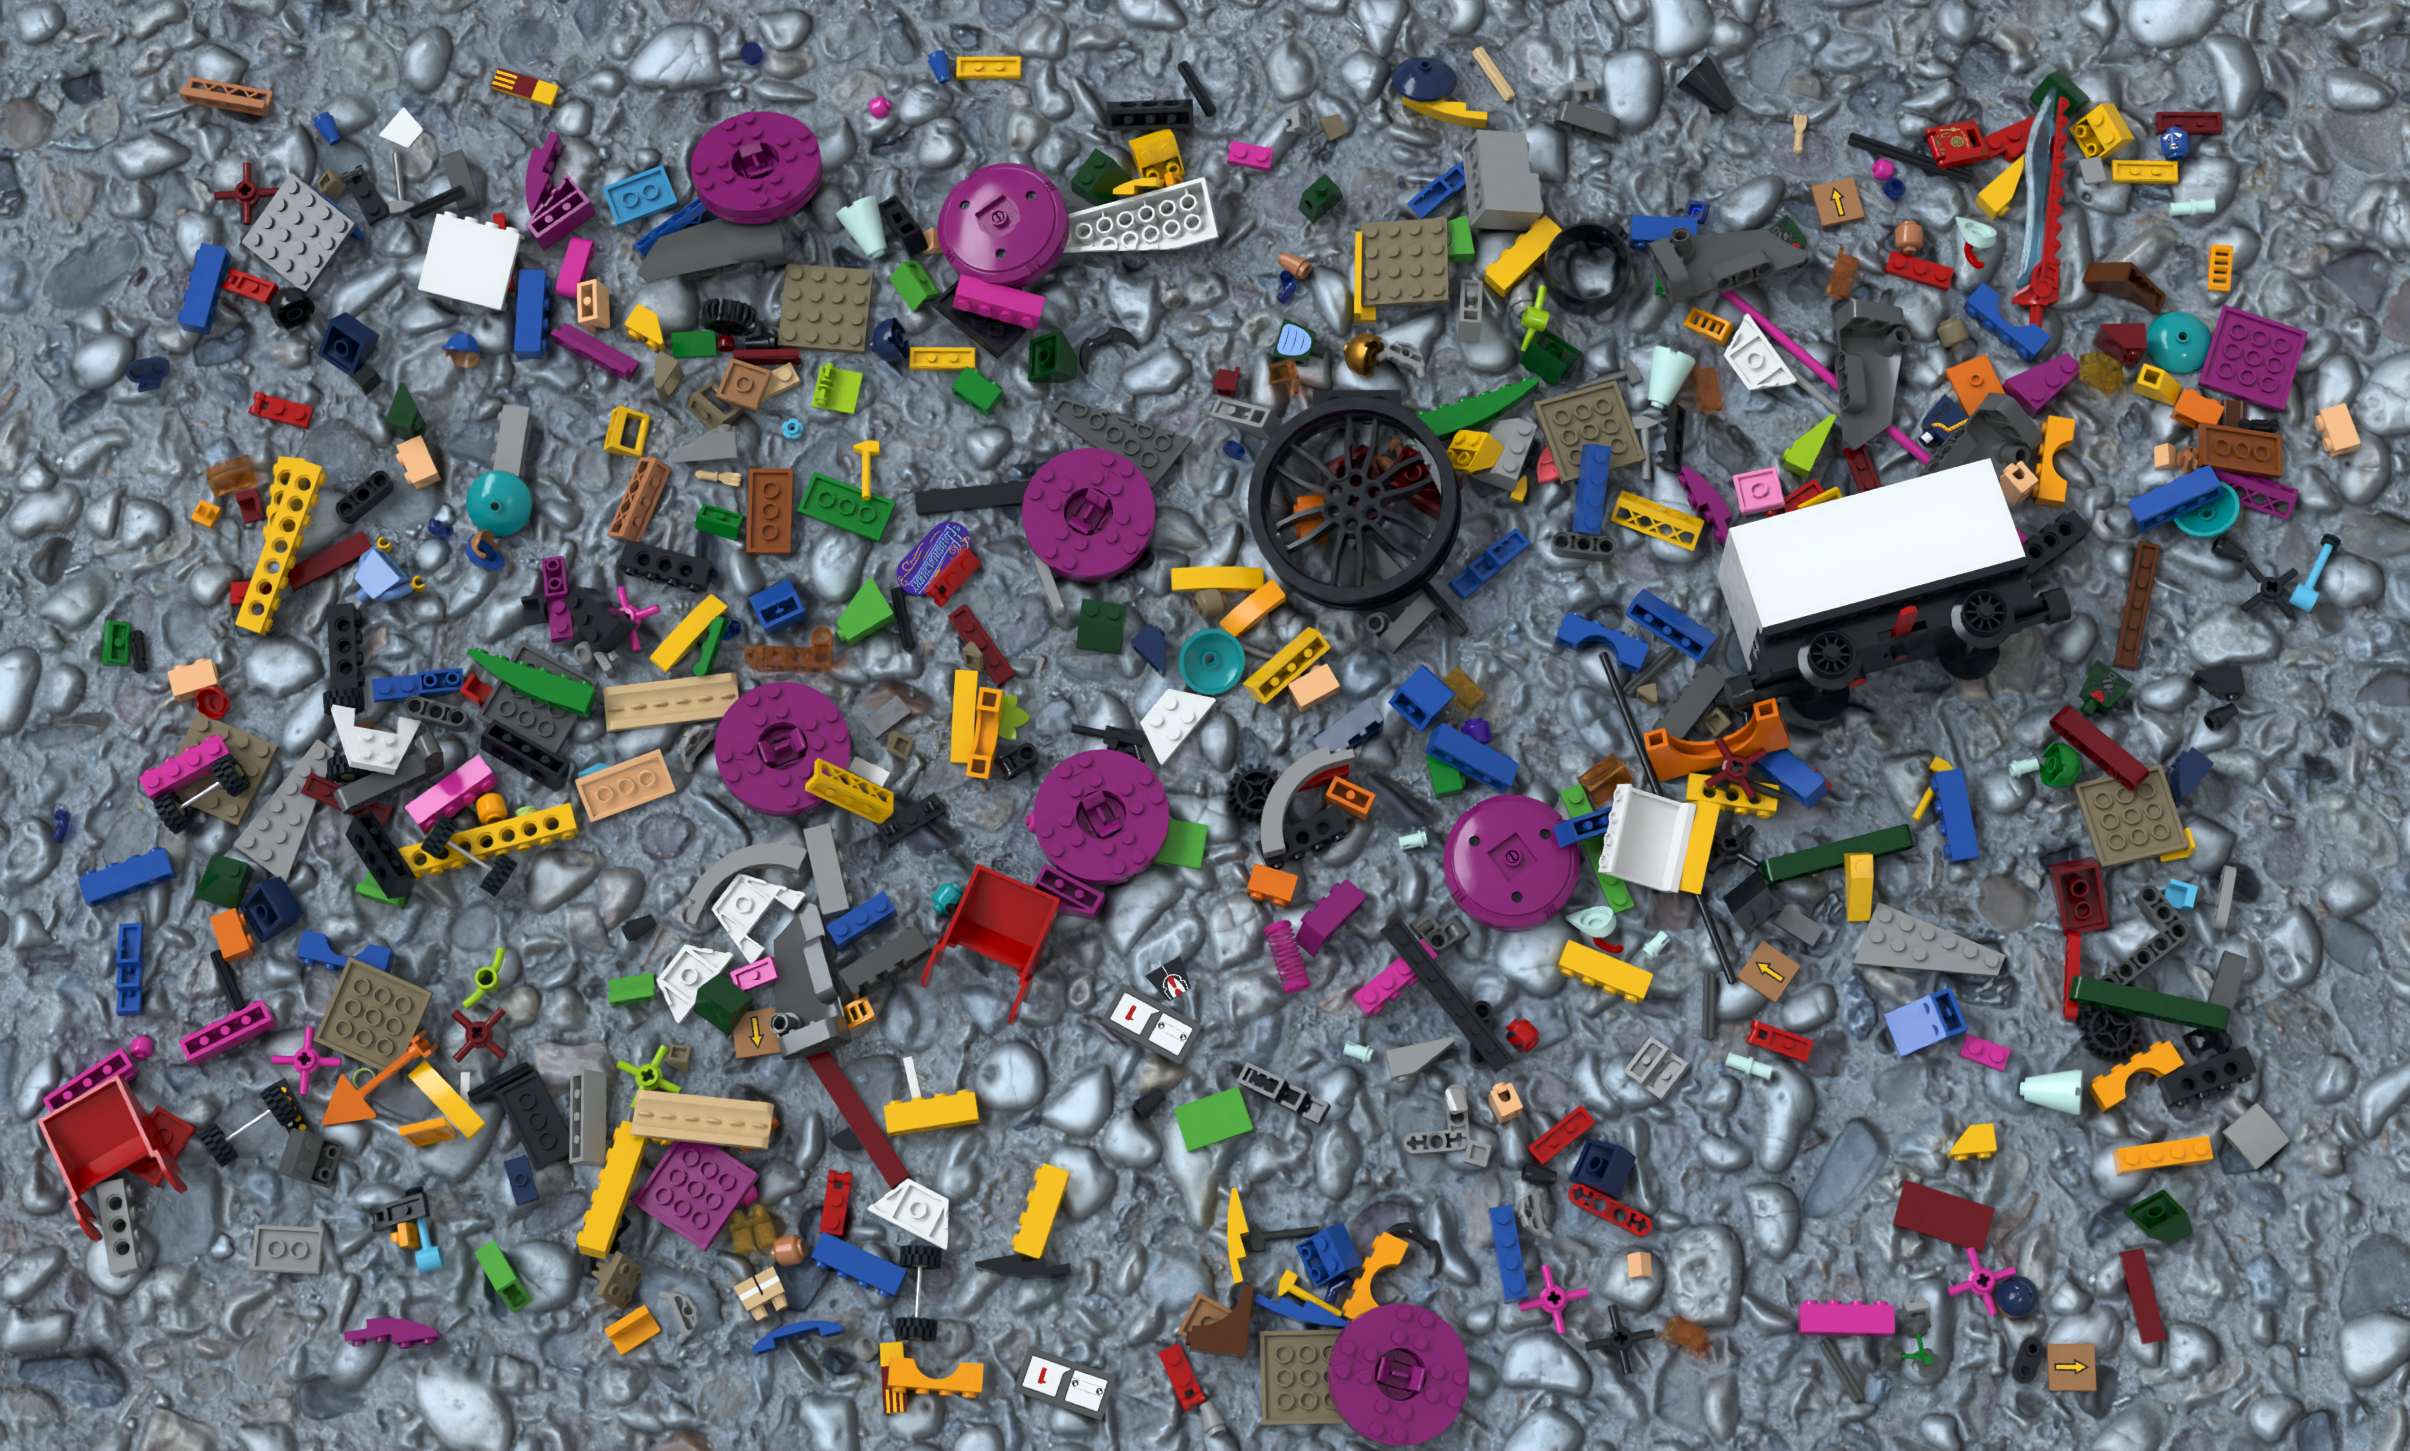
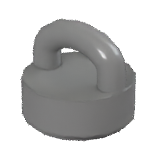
[1161,287,1184,309]
[574,641,596,665]
[853,1336,879,1361]

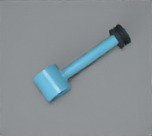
[2288,533,2341,613]
[405,1186,444,1274]

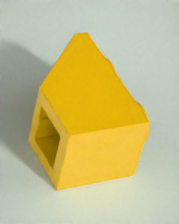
[624,303,666,352]
[2132,363,2181,406]
[1947,1123,1997,1162]

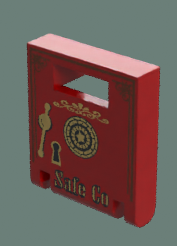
[1925,119,1989,170]

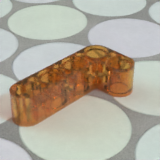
[744,626,834,673]

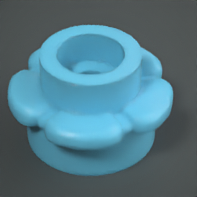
[782,418,804,440]

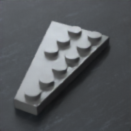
[233,739,337,884]
[1852,902,2006,977]

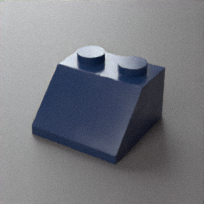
[318,312,380,375]
[2169,747,2214,808]
[240,876,303,943]
[1570,1138,1636,1199]

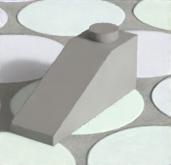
[1458,279,1483,343]
[1210,397,1282,440]
[671,424,739,463]
[1386,1037,1454,1083]

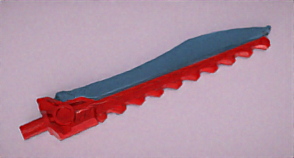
[2012,87,2070,329]

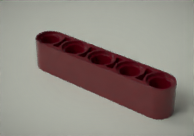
[2049,705,2149,791]

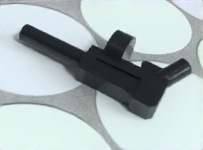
[1071,724,1145,763]

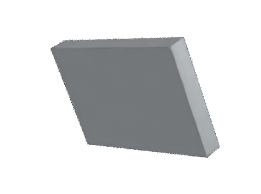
[250,1224,326,1275]

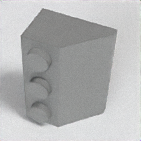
[1472,418,1537,492]

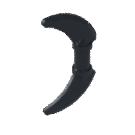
[1079,327,1140,374]
[1385,1222,1442,1279]

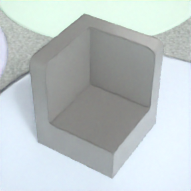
[2075,156,2106,189]

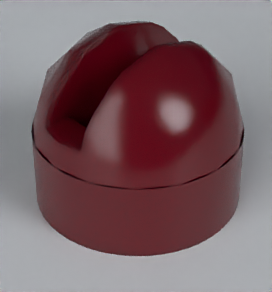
[718,334,735,352]

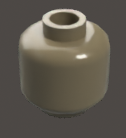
[1937,316,1970,350]
[1192,588,1227,619]

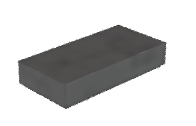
[862,695,911,740]
[1773,904,1824,948]

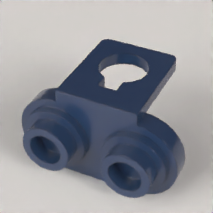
[126,356,170,392]

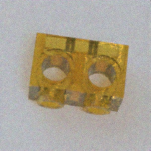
[2079,351,2123,394]

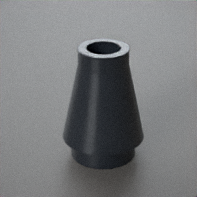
[745,332,779,350]
[2211,537,2247,563]
[2204,703,2238,731]
[621,914,657,942]
[1131,1088,1166,1120]
[1521,1161,1557,1185]

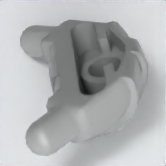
[1510,274,1535,318]
[1375,341,1426,380]
[679,725,718,773]
[1517,1187,1553,1241]
[658,1290,700,1344]

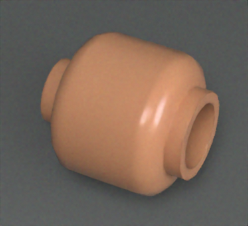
[1894,221,1924,255]
[771,1234,807,1267]

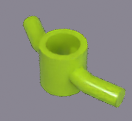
[1521,285,1549,352]
[462,947,506,1010]

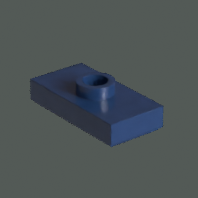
[504,1155,540,1206]

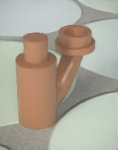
[1375,437,1403,473]

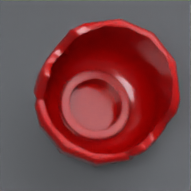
[194,686,230,720]

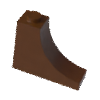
[2082,262,2166,314]
[1186,1285,1253,1358]

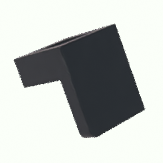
[347,364,382,396]
[521,594,549,626]

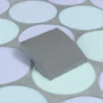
[1623,1036,1690,1102]
[2222,1103,2290,1170]

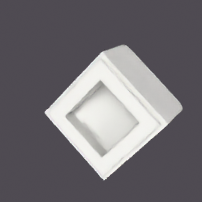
[1444,1088,1468,1115]

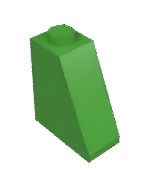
[836,577,895,646]
[474,1240,533,1313]

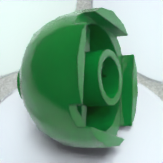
[2040,743,2082,788]

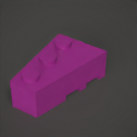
[526,173,596,251]
[2002,353,2083,419]
[1032,864,1106,920]
[1295,879,1367,958]

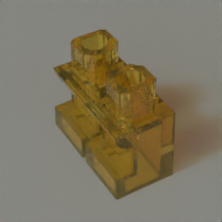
[1442,666,1486,716]
[729,1204,778,1256]

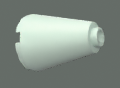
[836,196,887,259]
[1648,346,1695,410]
[2020,1069,2083,1115]

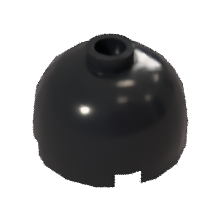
[269,287,315,329]

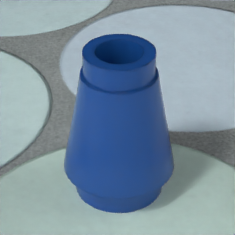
[928,50,951,84]
[314,112,341,146]

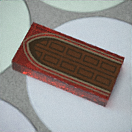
[2221,399,2245,428]

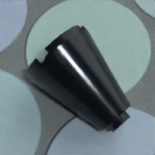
[1676,55,1735,115]

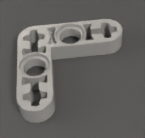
[1403,1084,1470,1155]

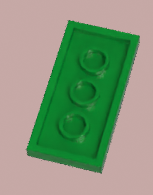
[797,472,896,543]

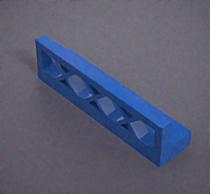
[633,197,720,259]

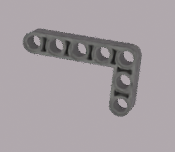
[333,732,444,815]
[2099,885,2190,985]

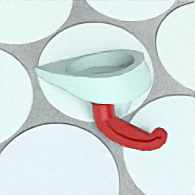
[1955,216,1997,269]
[1565,906,1624,953]

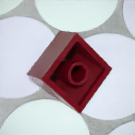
[2093,323,2147,366]

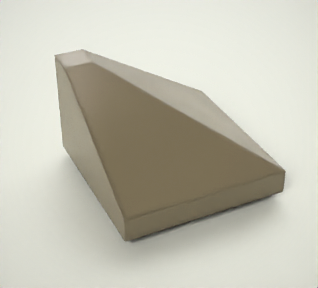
[1320,114,1349,142]
[962,641,984,673]
[1701,707,1732,738]
[886,731,915,761]
[665,1044,692,1073]

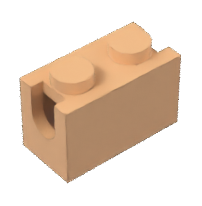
[577,279,610,333]
[2315,403,2361,457]
[396,435,441,490]
[1999,461,2039,507]
[168,658,222,702]
[1288,663,1340,713]
[1488,1082,1523,1125]

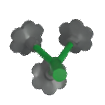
[1883,1315,1941,1378]

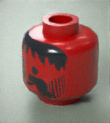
[1506,1019,1540,1053]

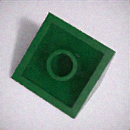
[2029,70,2090,123]
[694,973,755,1036]

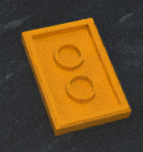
[398,1117,458,1148]

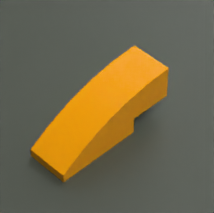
[1219,579,1286,638]

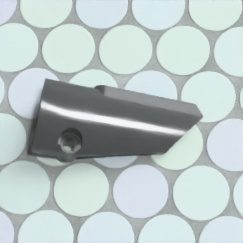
[637,218,788,282]
[1647,227,1808,305]
[1834,299,1911,451]
[1916,392,2043,478]
[1323,512,1442,654]
[769,902,852,1060]

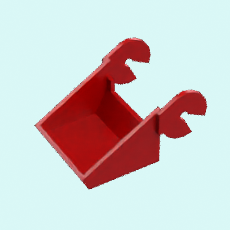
[921,864,1062,1026]
[37,1074,187,1242]

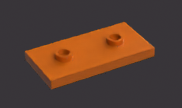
[1945,354,2005,418]

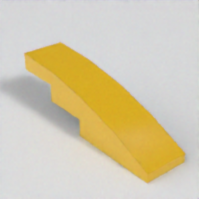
[1401,96,1487,129]
[1171,566,1264,593]
[649,594,728,673]
[950,670,978,764]
[1678,799,1721,895]
[408,1060,487,1140]
[1227,1187,1249,1287]

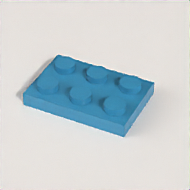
[602,165,678,228]

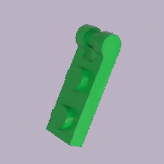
[693,616,729,676]

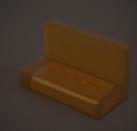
[1825,246,1859,300]
[1268,358,1299,395]
[1692,364,1722,414]
[206,455,257,497]
[1577,753,1633,806]

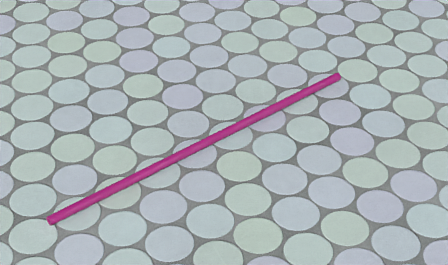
[1717,289,2028,547]

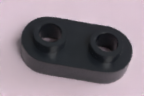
[2011,1338,2044,1384]

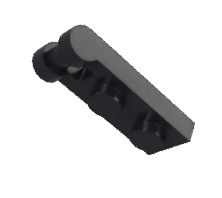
[342,165,389,226]
[369,1193,430,1232]

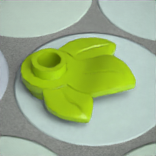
[998,695,1029,740]

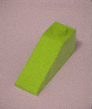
[1782,414,1837,479]

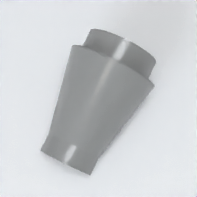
[1199,1401,1226,1438]

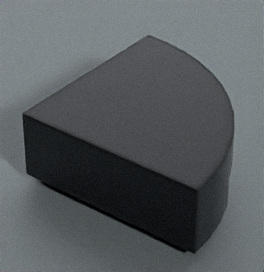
[829,1127,861,1151]

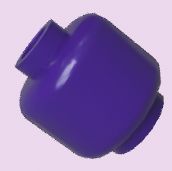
[1461,717,1492,745]

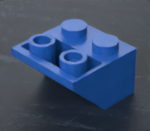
[748,579,807,637]
[1388,664,1456,732]
[1296,1223,1363,1288]

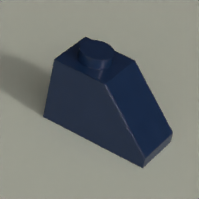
[1131,623,1166,677]

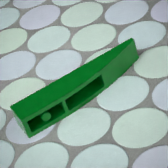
[1416,377,1539,442]
[467,648,597,718]

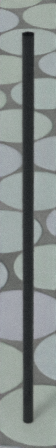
[1599,652,1737,984]

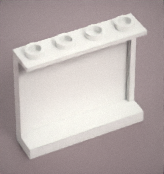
[418,211,525,312]
[1598,784,1697,893]

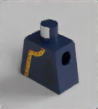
[1918,394,1969,447]

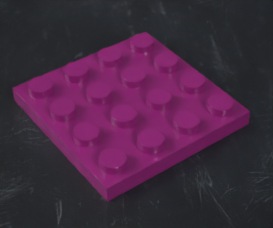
[2197,305,2308,413]
[632,1141,759,1252]

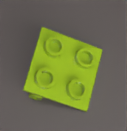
[811,363,863,414]

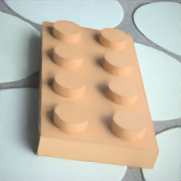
[575,749,676,822]

